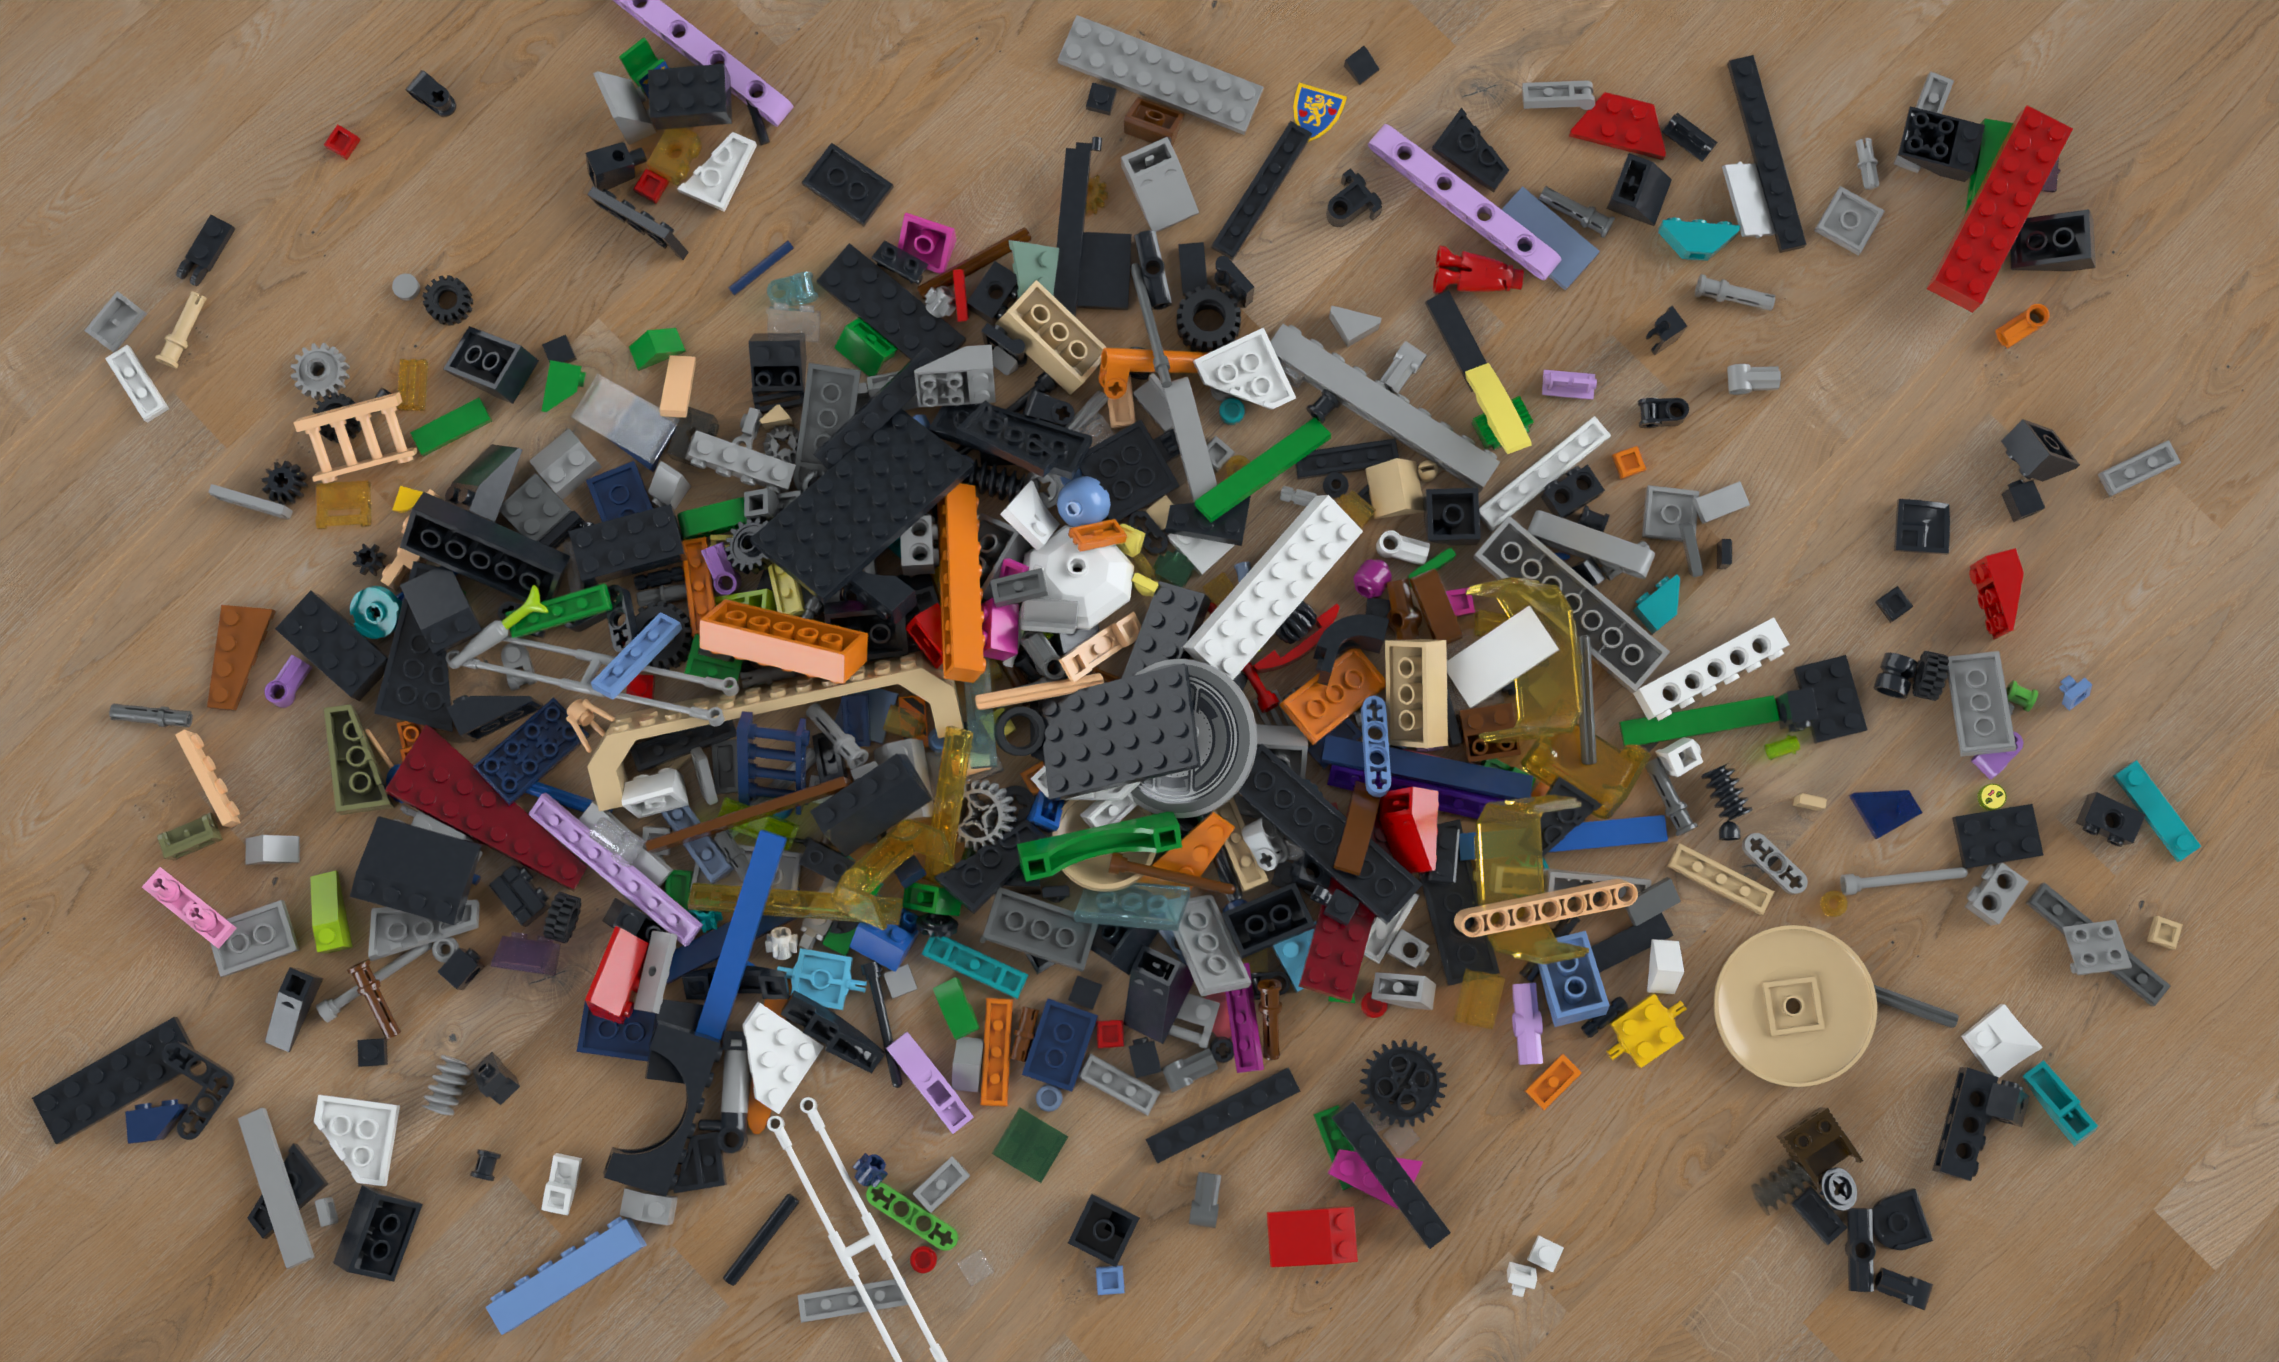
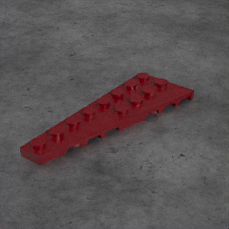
[385,725,587,892]

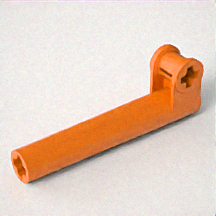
[1098,348,1210,399]

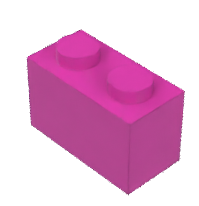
[981,598,1019,661]

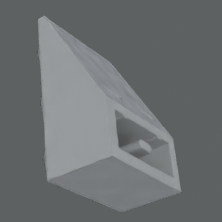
[1121,137,1199,232]
[914,345,996,407]

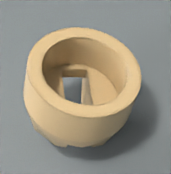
[1417,460,1438,482]

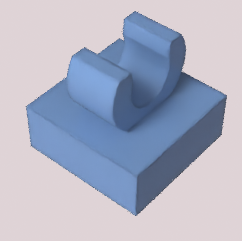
[2059,675,2092,711]

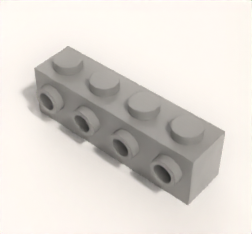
[685,430,796,494]

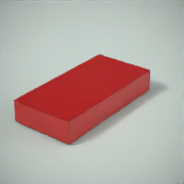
[953,269,969,322]

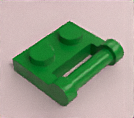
[684,634,744,688]

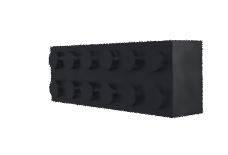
[400,492,571,602]

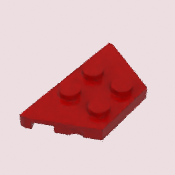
[1569,92,1666,160]

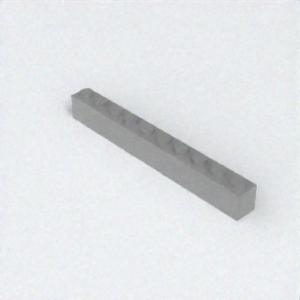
[1270,324,1500,493]

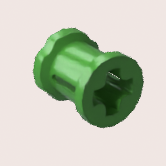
[2006,680,2038,712]

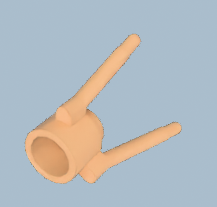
[566,699,615,753]

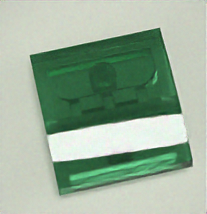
[992,1107,1068,1183]

